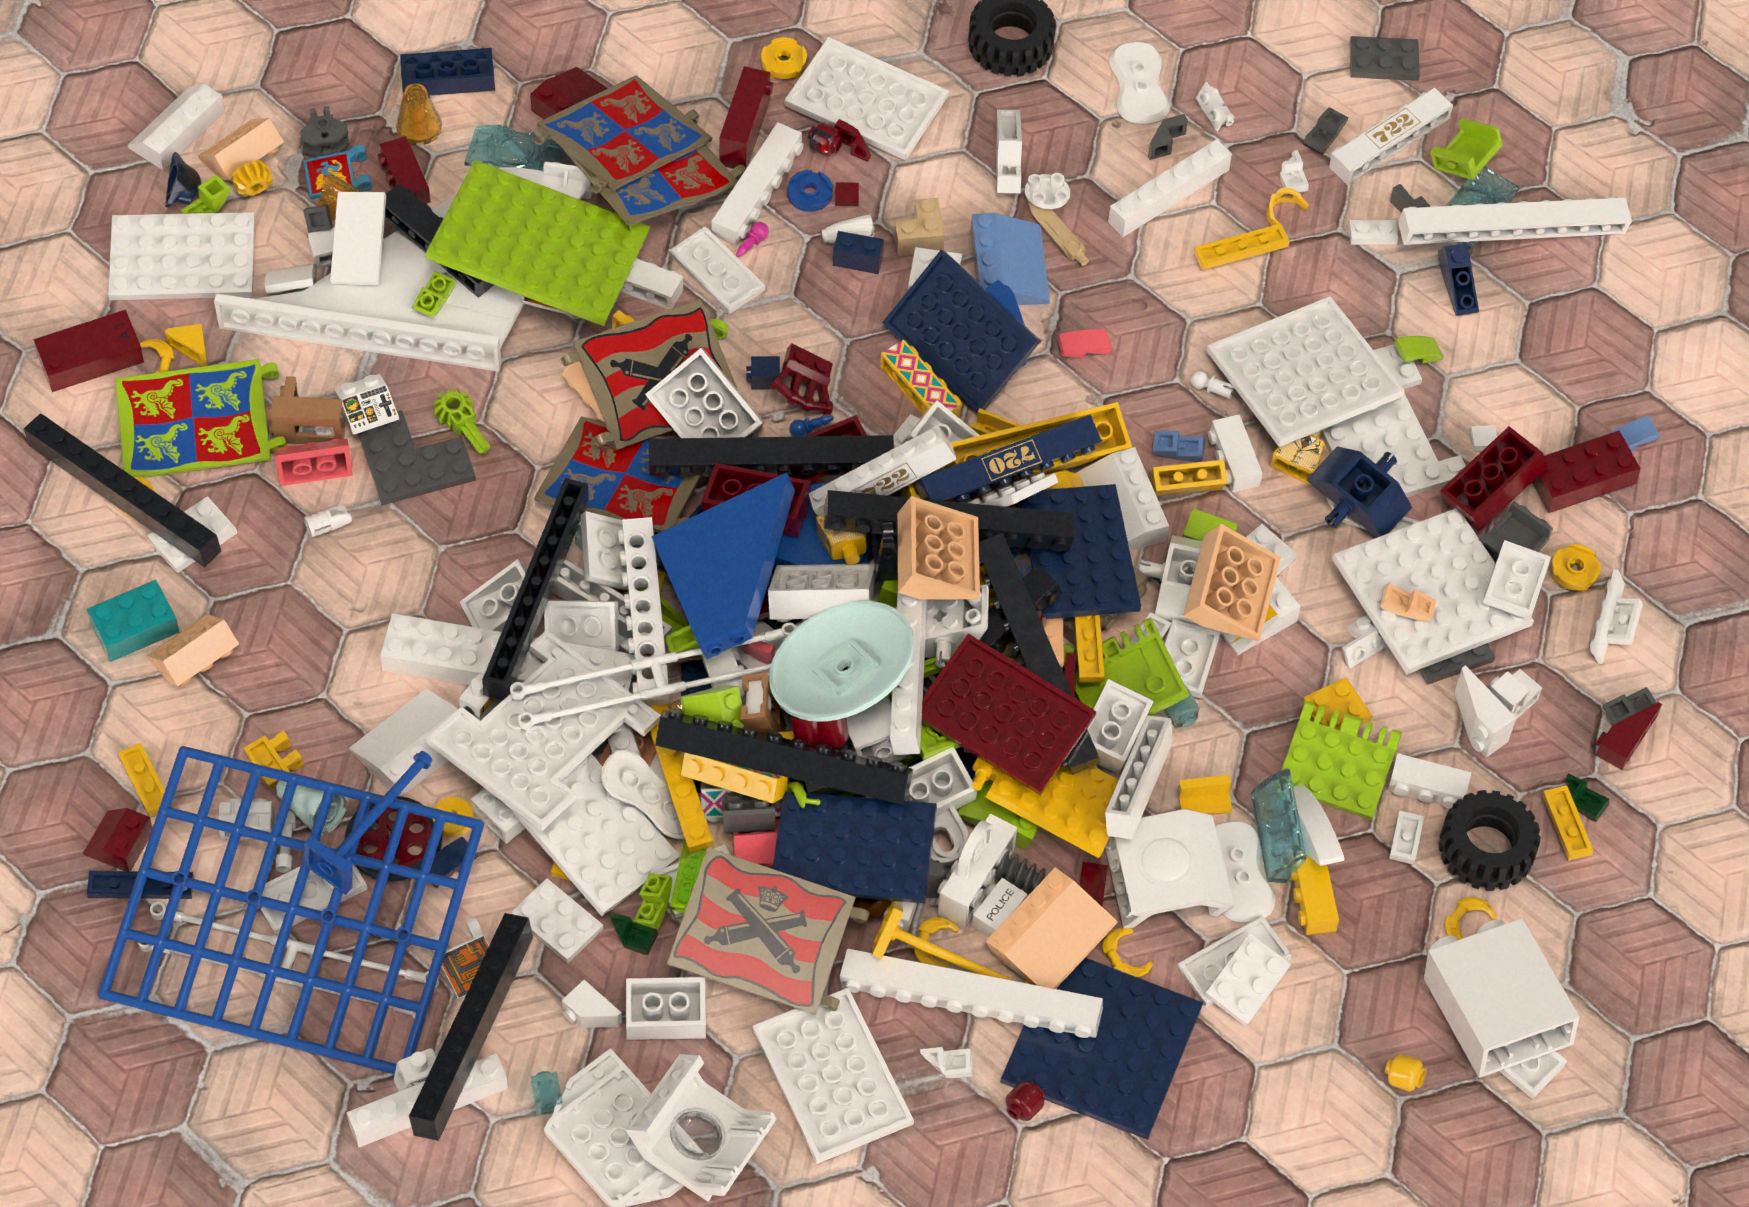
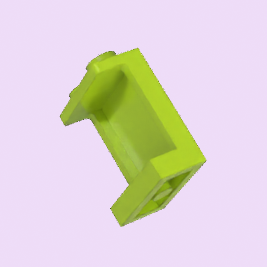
[1430,118,1503,180]

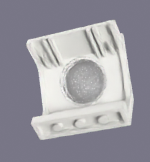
[626,1054,776,1202]

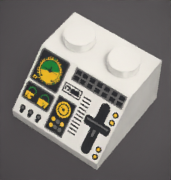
[334,374,399,435]

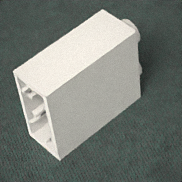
[1424,918,1579,1078]

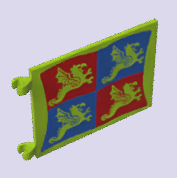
[115,359,287,478]

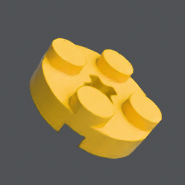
[761,37,807,79]
[1551,544,1601,592]

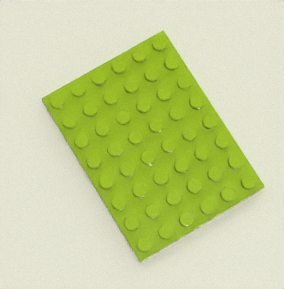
[425,160,650,326]

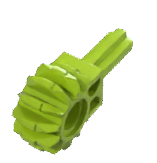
[433,388,491,454]

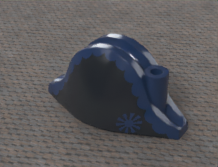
[165,152,201,207]

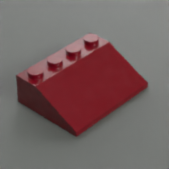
[530,67,608,119]

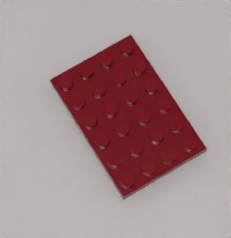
[921,634,1097,796]

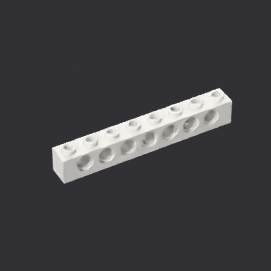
[618,517,670,706]

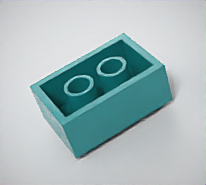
[87,579,180,662]

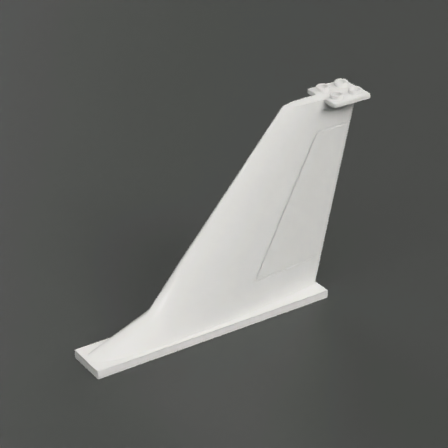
[214,162,592,372]

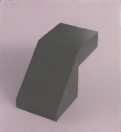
[1148,114,1188,160]

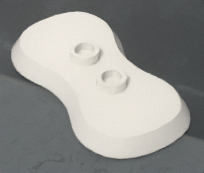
[1109,42,1170,124]
[601,750,684,839]
[1215,821,1276,922]

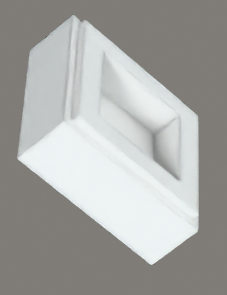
[1470,425,1497,451]

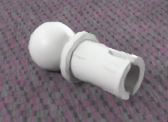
[1190,371,1235,399]

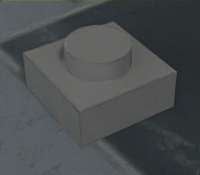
[303,204,333,233]

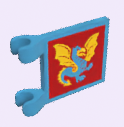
[303,145,373,200]

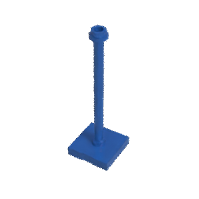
[304,751,433,895]

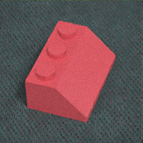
[274,438,353,486]
[732,817,780,866]

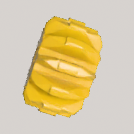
[232,160,273,197]

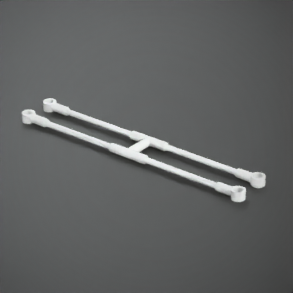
[510,623,797,730]
[137,902,439,1019]

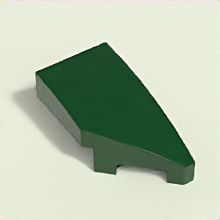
[1567,773,1609,822]
[610,912,658,955]

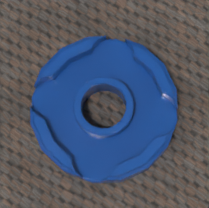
[787,170,833,212]

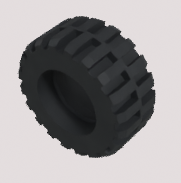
[968,0,1056,77]
[1439,790,1541,891]

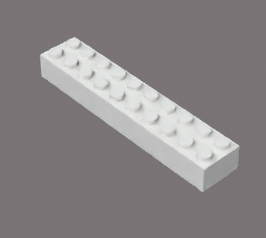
[380,613,636,693]

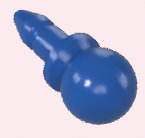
[789,415,834,437]

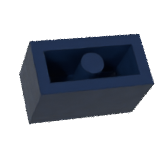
[833,231,884,274]

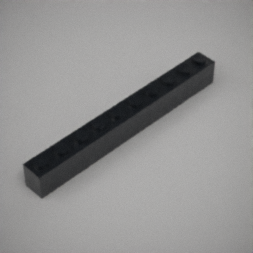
[23,413,221,568]
[649,435,894,478]
[482,478,589,701]
[824,490,1074,552]
[979,533,1100,775]
[655,709,913,805]
[409,913,533,1141]

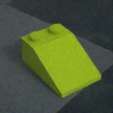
[958,775,1038,850]

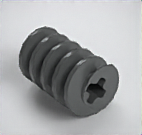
[996,850,1046,895]

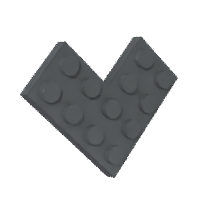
[358,410,476,505]

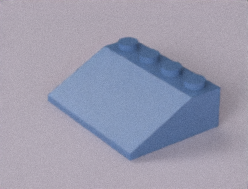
[971,213,1050,305]

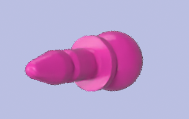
[736,222,769,257]

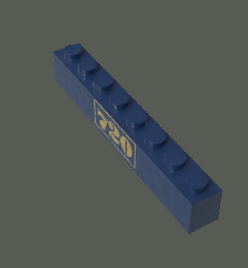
[914,415,1102,502]

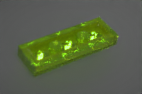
[670,839,710,913]

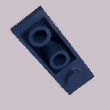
[1438,243,1479,316]

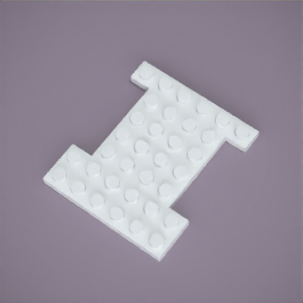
[1320,344,1466,510]
[427,630,661,831]

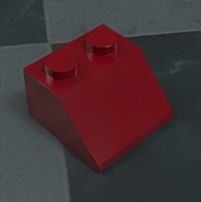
[83,808,153,871]

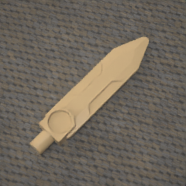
[1027,199,1089,266]

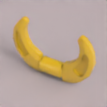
[133,339,174,376]
[1444,897,1496,940]
[914,917,959,968]
[1102,927,1153,978]

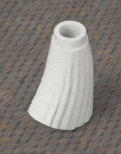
[821,214,875,244]

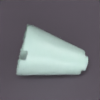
[276,780,348,835]

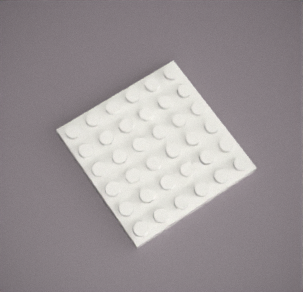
[1207,296,1405,447]
[1332,508,1534,675]

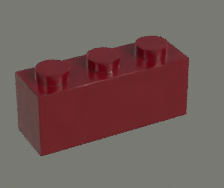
[377,136,431,204]

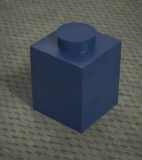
[746,356,780,390]

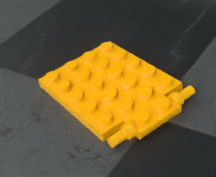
[972,757,1119,858]

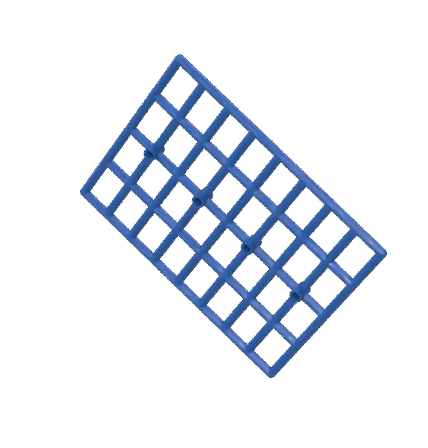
[98,746,484,1074]

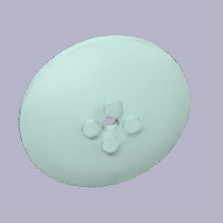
[769,601,915,722]

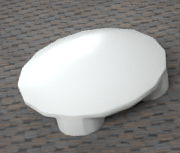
[1025,173,1070,209]

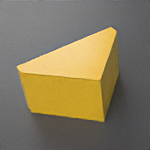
[164,324,208,366]

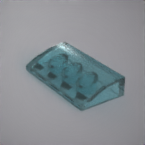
[1251,769,1306,883]

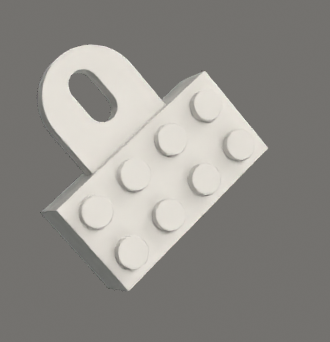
[862,747,977,866]
[936,814,1017,930]

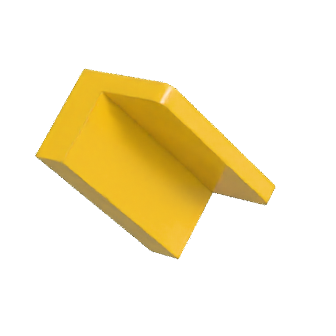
[1177,774,1232,815]

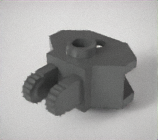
[300,106,350,157]

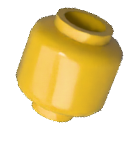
[1385,1054,1426,1092]

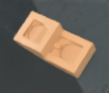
[1379,583,1436,622]

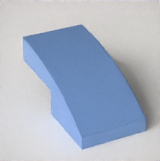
[1609,415,1659,452]
[1153,431,1205,462]

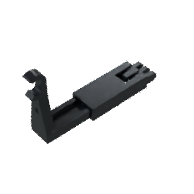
[867,492,898,581]

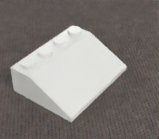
[645,348,765,438]
[1075,447,1169,551]
[768,564,876,622]
[349,688,458,797]

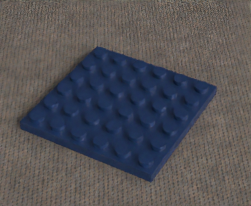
[1000,958,1203,1140]

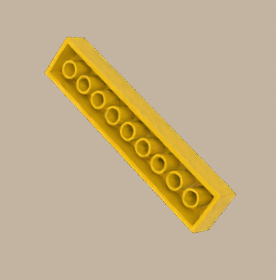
[899,402,1132,499]

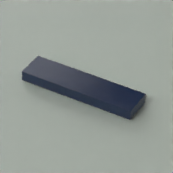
[87,871,194,899]

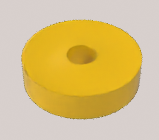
[432,796,474,837]

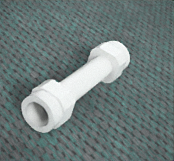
[276,811,296,873]

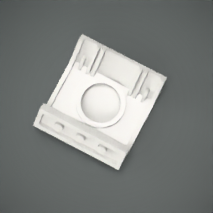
[1105,809,1234,929]

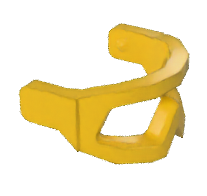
[1266,188,1309,226]

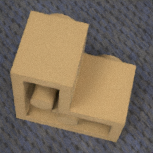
[894,198,945,256]

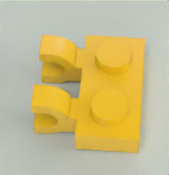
[243,730,305,790]

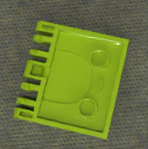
[1064,617,1190,719]
[1276,700,1402,820]

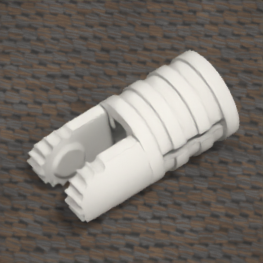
[304,505,353,538]

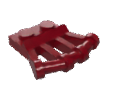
[769,343,833,415]

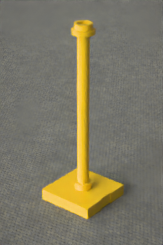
[871,901,1029,984]

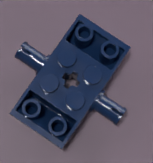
[1306,446,1412,538]

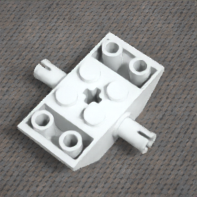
[1139,535,1203,627]
[895,584,989,668]

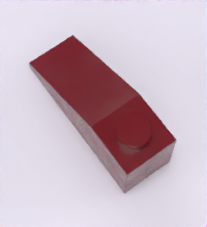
[1596,702,1662,770]

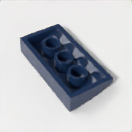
[400,48,495,97]

